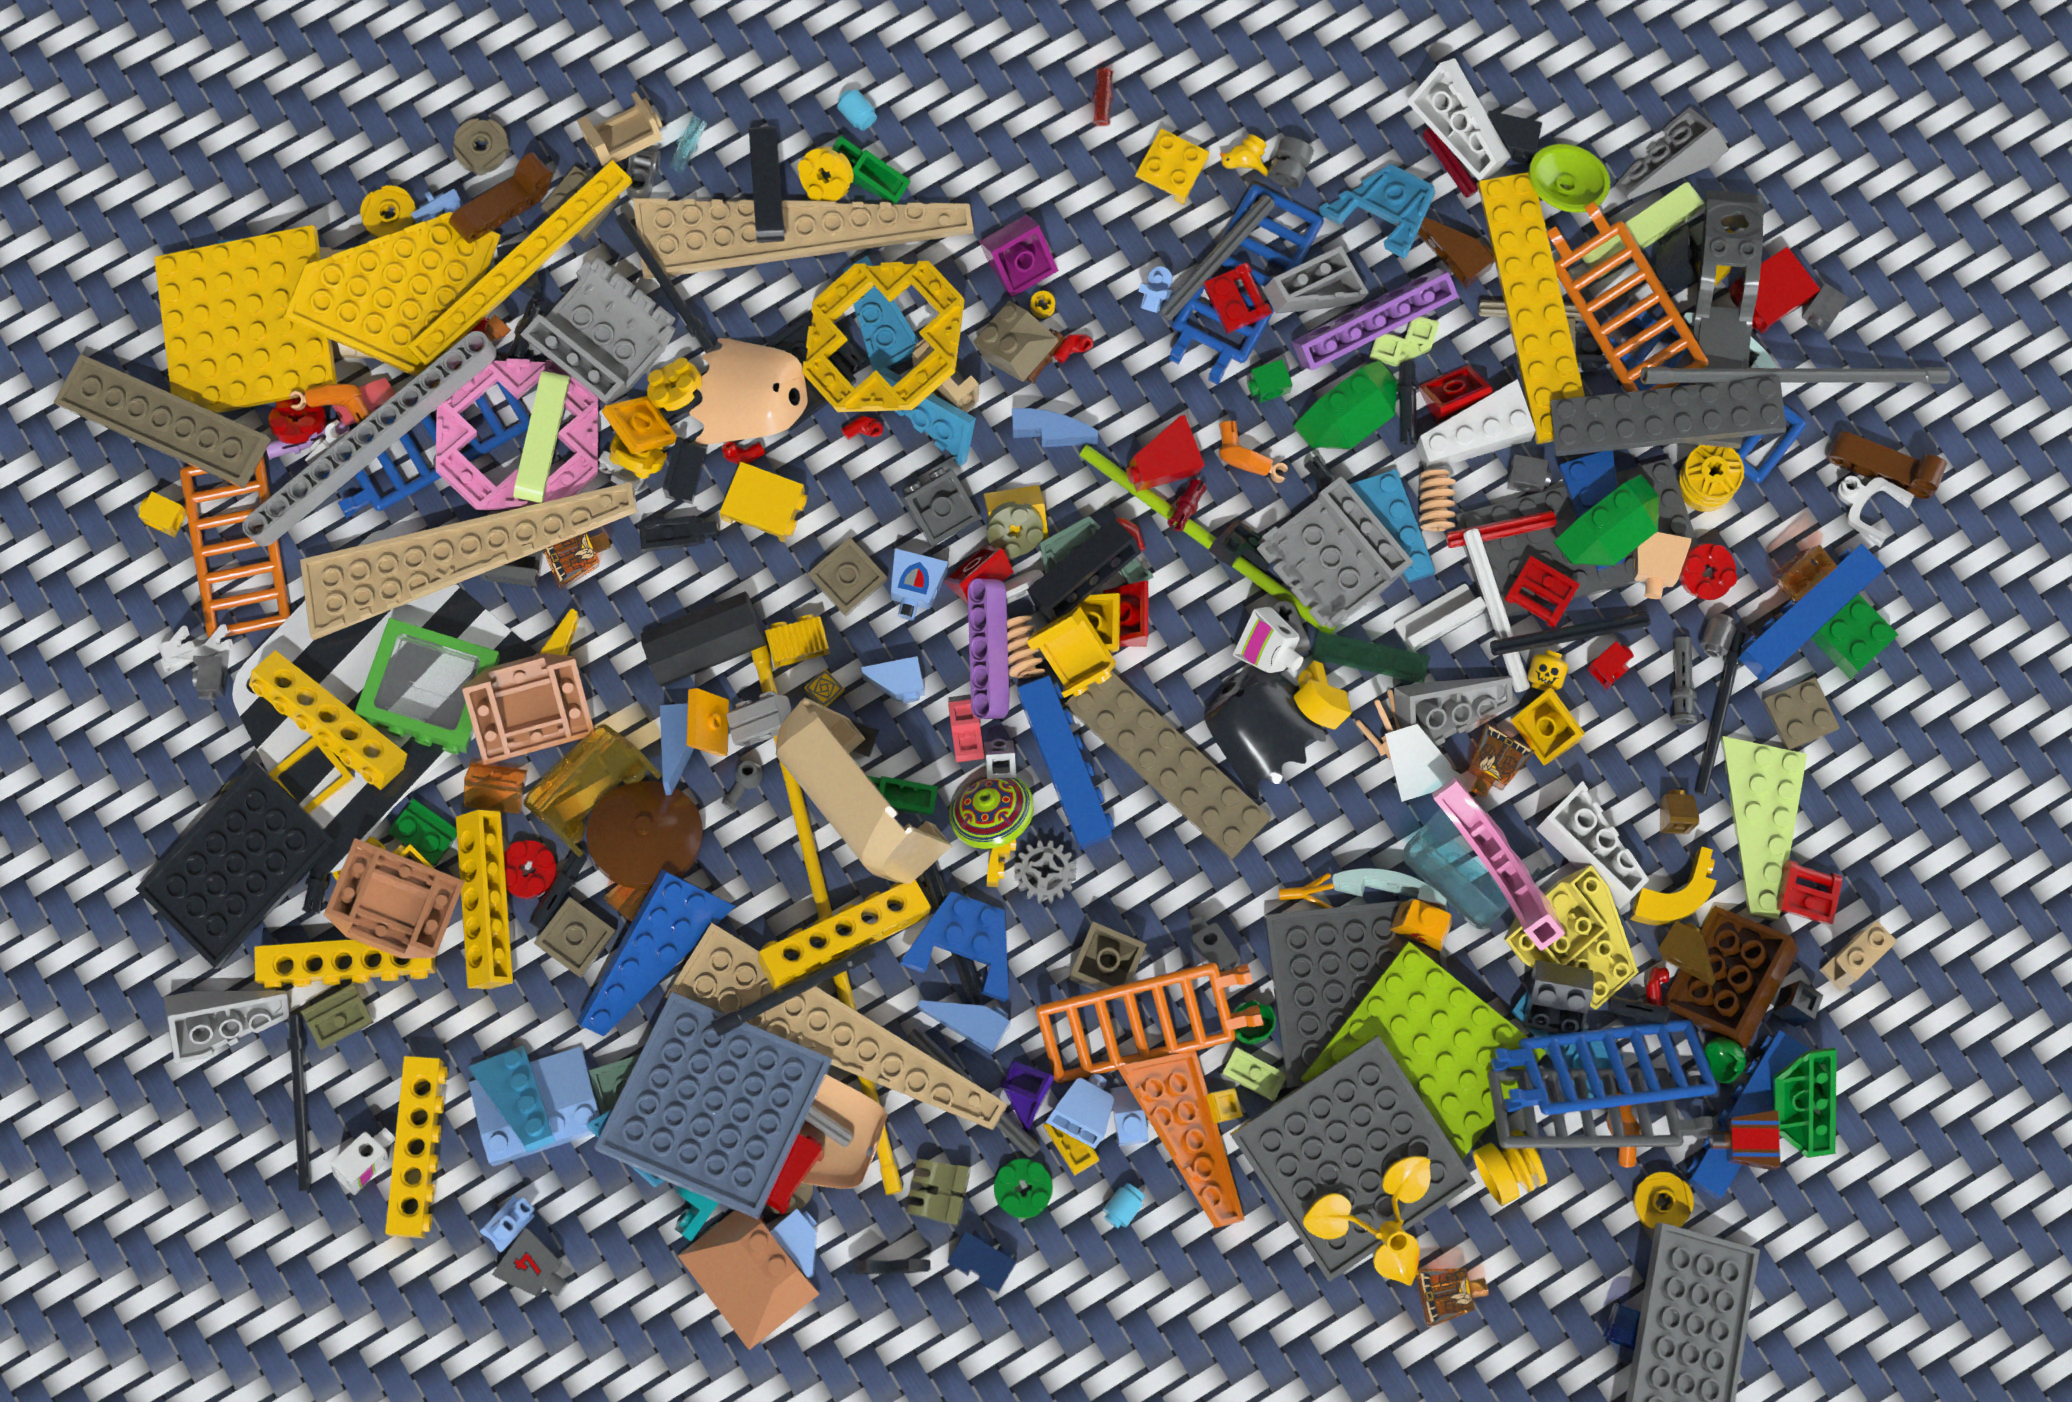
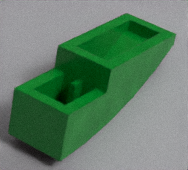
[831,136,911,204]

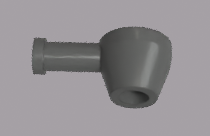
[722,760,763,811]

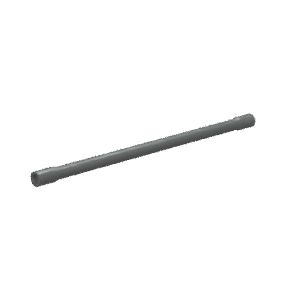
[1640,367,1950,384]

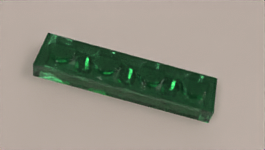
[1312,630,1430,683]

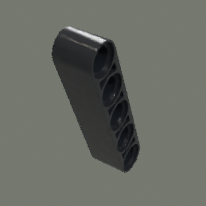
[749,126,785,243]

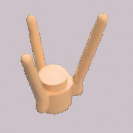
[1356,689,1401,760]

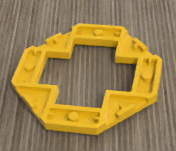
[802,261,965,412]

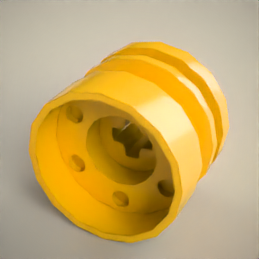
[1677,445,1744,512]
[1472,1129,1547,1207]

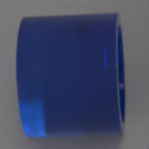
[1602,1304,1641,1351]

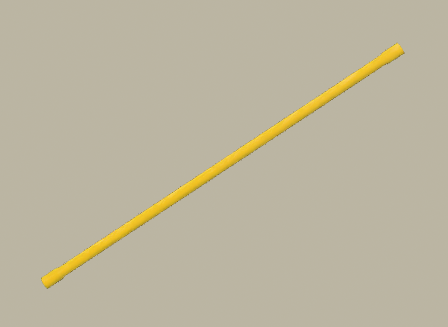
[751,637,903,1195]

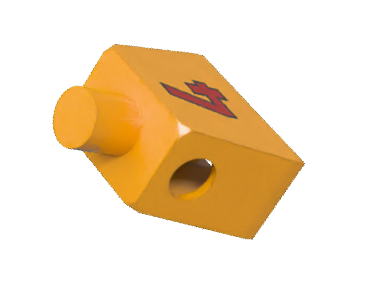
[1390,899,1452,951]

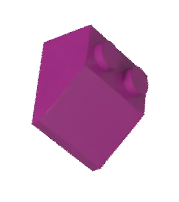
[979,215,1058,298]

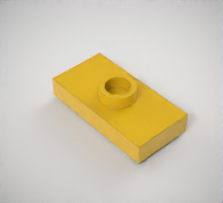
[1043,1123,1099,1176]

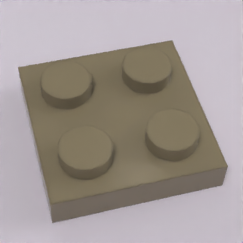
[541,166,619,242]
[807,537,888,617]
[1762,677,1840,750]
[534,897,616,978]

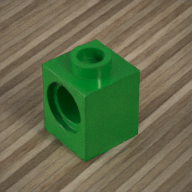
[1247,359,1292,403]

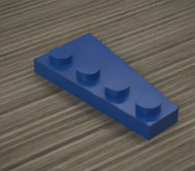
[1558,450,1625,571]

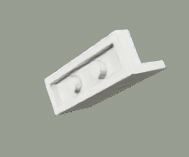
[1394,584,1486,654]

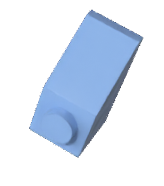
[861,656,925,703]
[1110,1086,1149,1147]
[770,1209,817,1279]

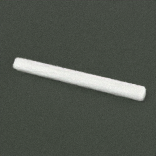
[1463,529,1530,692]

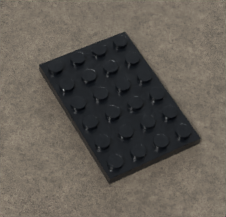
[136,762,337,969]

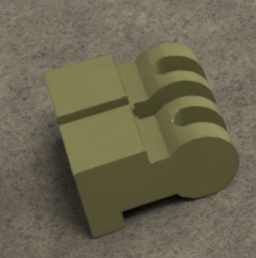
[905,1159,971,1227]

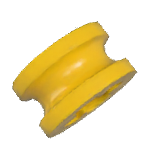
[1030,291,1055,319]

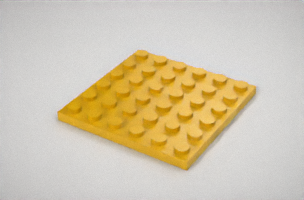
[154,225,337,413]

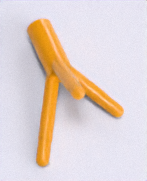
[1279,873,1334,909]

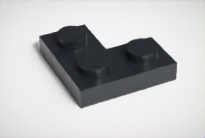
[1208,519,1274,572]

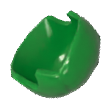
[1231,1000,1276,1045]
[1704,1036,1746,1083]

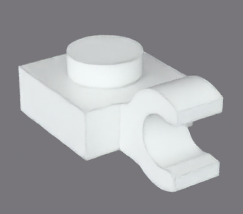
[305,420,349,465]
[598,451,646,493]

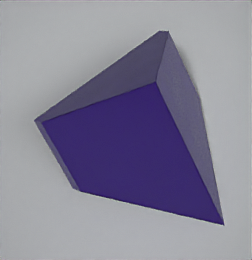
[1000,1061,1054,1133]

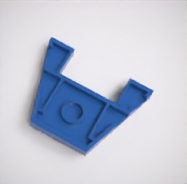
[899,891,1009,1002]

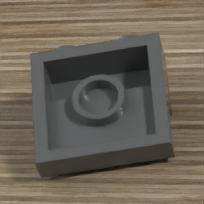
[901,467,980,547]

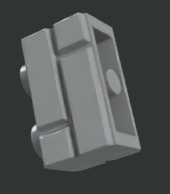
[726,691,792,747]

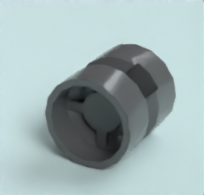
[1267,137,1314,189]

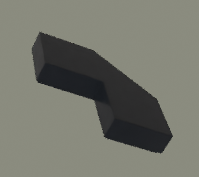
[846,1259,931,1275]

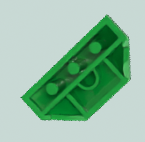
[1293,360,1397,449]
[1553,474,1659,566]
[1773,1047,1837,1158]

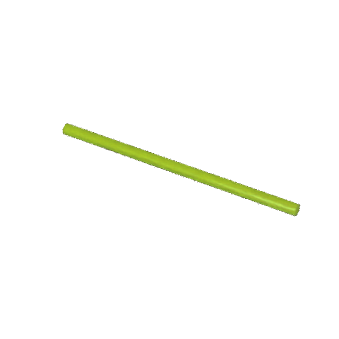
[1079,444,1337,637]

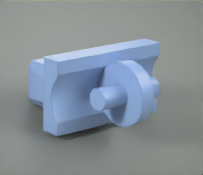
[411,189,464,224]
[1138,266,1175,313]
[480,1195,534,1252]

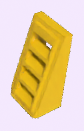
[539,609,580,656]

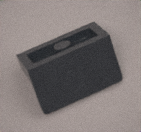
[663,436,707,504]

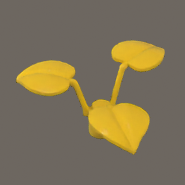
[1302,1156,1430,1286]

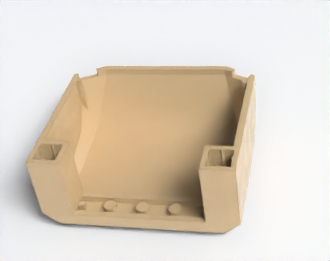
[776,698,952,885]

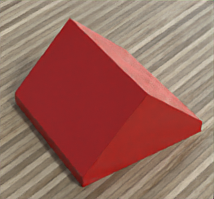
[1419,364,1492,425]
[943,545,1014,605]
[1103,581,1148,647]

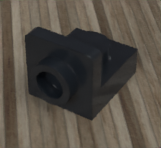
[1575,332,1605,372]

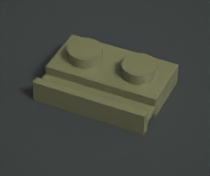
[301,984,374,1050]

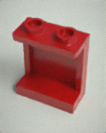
[1729,247,1821,334]
[766,1134,824,1215]

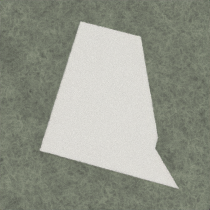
[1385,724,1471,802]

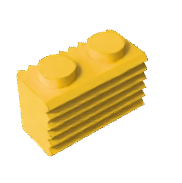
[765,614,830,668]

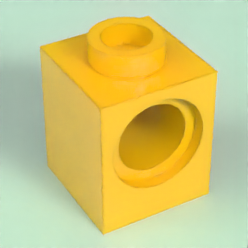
[138,491,187,538]

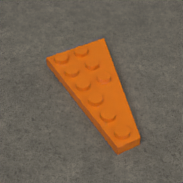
[1117,1051,1245,1228]

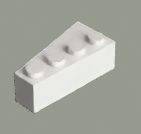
[1407,58,1511,181]
[1416,379,1536,471]
[1536,781,1649,909]

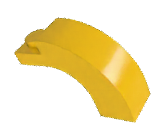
[1630,847,1717,925]

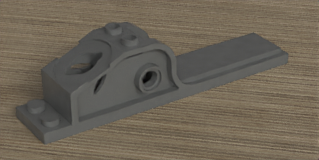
[1686,190,1764,449]

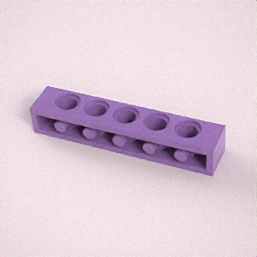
[1291,268,1459,371]

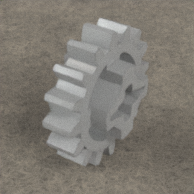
[1014,840,1076,904]

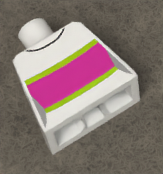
[1233,607,1303,673]
[330,1127,395,1196]

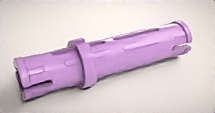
[266,421,351,460]

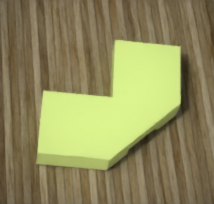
[1369,316,1440,367]

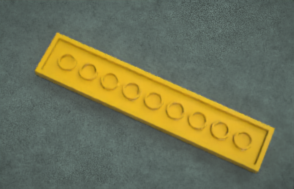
[1478,172,1585,444]

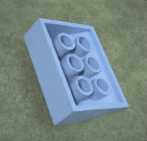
[468,1046,601,1166]

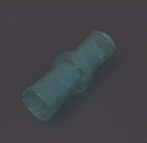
[668,116,707,173]

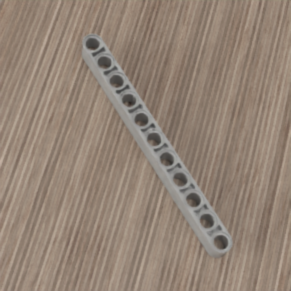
[242,331,496,547]

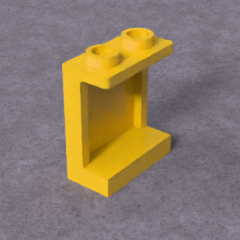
[720,462,808,543]
[1026,607,1117,698]

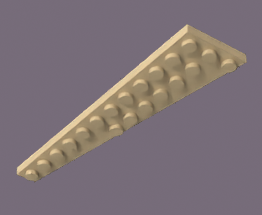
[300,482,638,640]
[665,923,1008,1130]

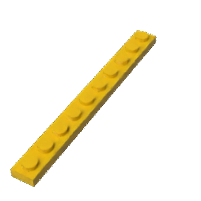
[407,160,632,368]

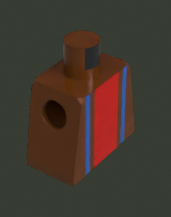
[1710,1111,1781,1170]

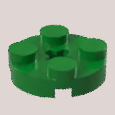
[994,1159,1053,1219]

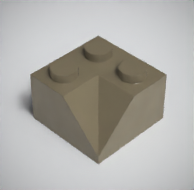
[973,301,1059,382]
[1069,922,1147,1002]

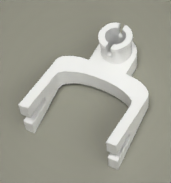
[1837,476,1915,547]
[158,624,234,673]

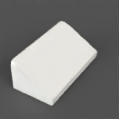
[1004,568,1044,605]

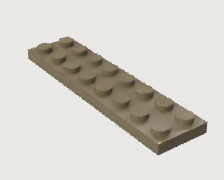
[53,354,271,489]
[1064,671,1271,861]

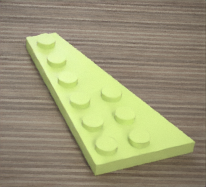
[1721,736,1807,921]

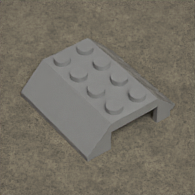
[520,257,676,404]
[1257,476,1413,629]

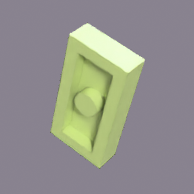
[1222,1047,1286,1102]

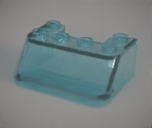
[1402,808,1542,929]

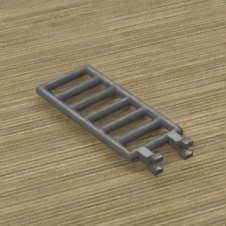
[1487,1068,1713,1148]

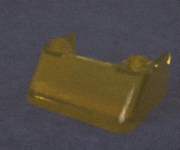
[523,724,662,857]

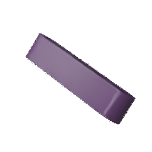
[968,579,1009,719]

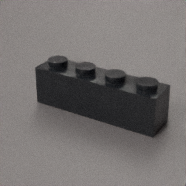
[1027,518,1142,622]

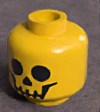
[1527,650,1568,691]

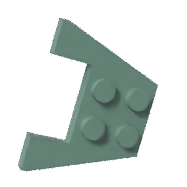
[1039,516,1154,585]

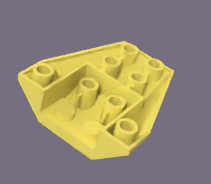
[1504,865,1639,1010]

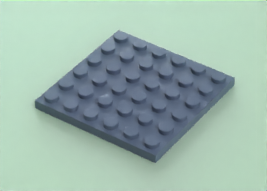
[595,992,832,1219]

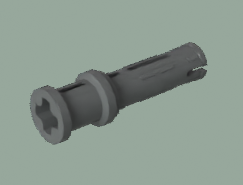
[1671,637,1698,725]

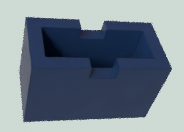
[947,1230,1017,1294]

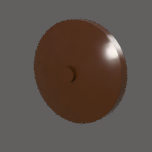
[586,781,703,889]

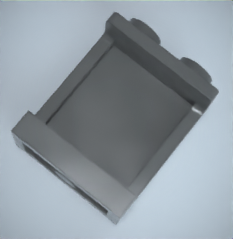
[479,510,544,587]

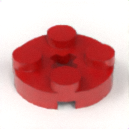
[268,397,327,444]
[1679,543,1737,600]
[504,840,558,899]

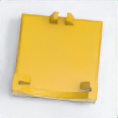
[1135,129,1210,205]

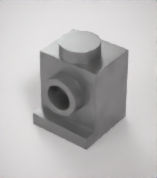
[193,656,228,700]
[984,738,1016,780]

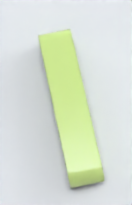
[1582,182,1705,278]
[513,371,570,503]

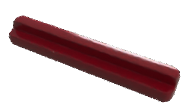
[1423,127,1478,198]

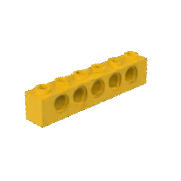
[249,650,407,790]
[456,810,513,989]
[758,880,931,991]
[254,939,436,989]
[385,1056,448,1239]

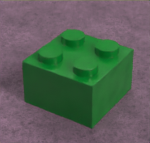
[1811,594,1899,680]

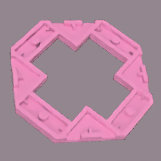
[436,359,598,510]

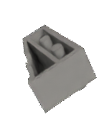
[1263,246,1369,314]

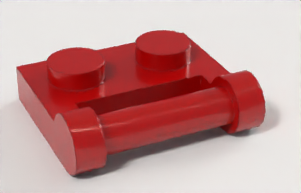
[1203,263,1273,334]
[1505,556,1580,629]
[1776,859,1842,925]

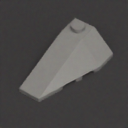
[1615,107,1729,200]
[1394,676,1513,746]
[163,990,289,1064]

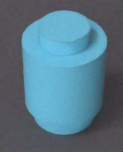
[837,89,877,131]
[1103,1183,1145,1228]

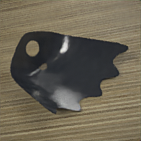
[1204,665,1326,799]

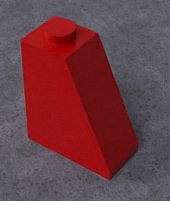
[1126,415,1205,492]

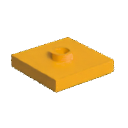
[602,396,677,454]
[686,688,729,757]

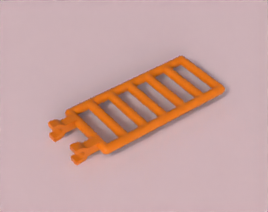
[1547,202,1708,392]
[180,456,291,638]
[1036,963,1263,1084]

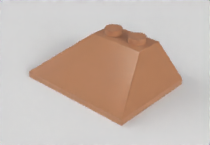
[462,653,595,765]
[324,838,465,958]
[678,1210,820,1350]

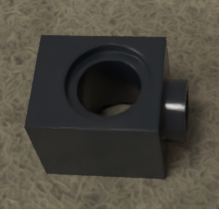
[1772,980,1824,1027]

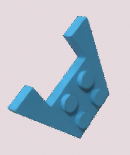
[1319,164,1435,259]

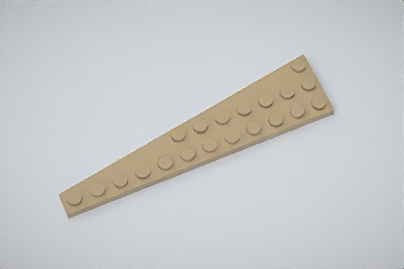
[633,198,974,280]

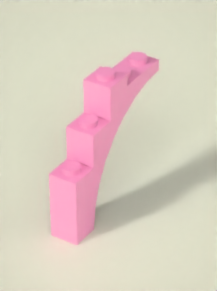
[1432,777,1565,951]

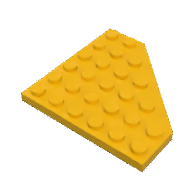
[283,212,501,377]

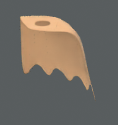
[689,338,807,444]
[799,1075,887,1189]

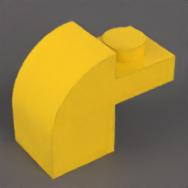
[1294,661,1352,730]

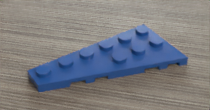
[576,869,735,1036]

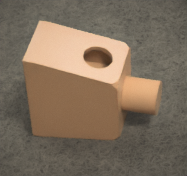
[1633,532,1691,599]

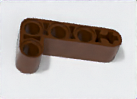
[448,152,553,243]
[1827,431,1947,499]

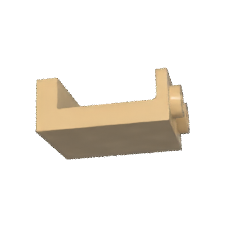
[576,92,663,168]
[912,339,979,412]
[1820,921,1898,991]

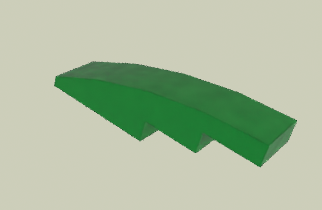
[866,775,938,815]

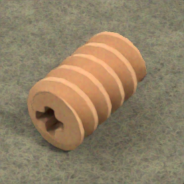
[1419,469,1456,532]
[1007,616,1045,679]

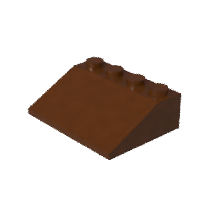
[1662,906,1799,1049]

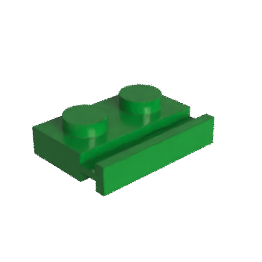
[388,799,457,866]

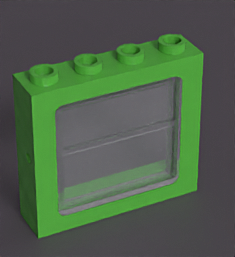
[355,618,500,755]

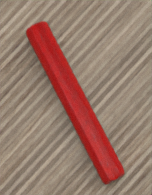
[1446,511,1557,548]

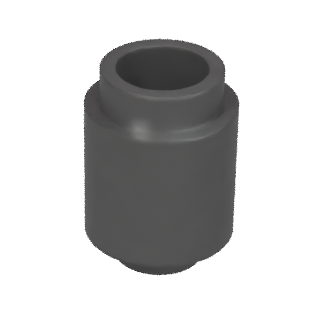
[1700,613,1736,658]

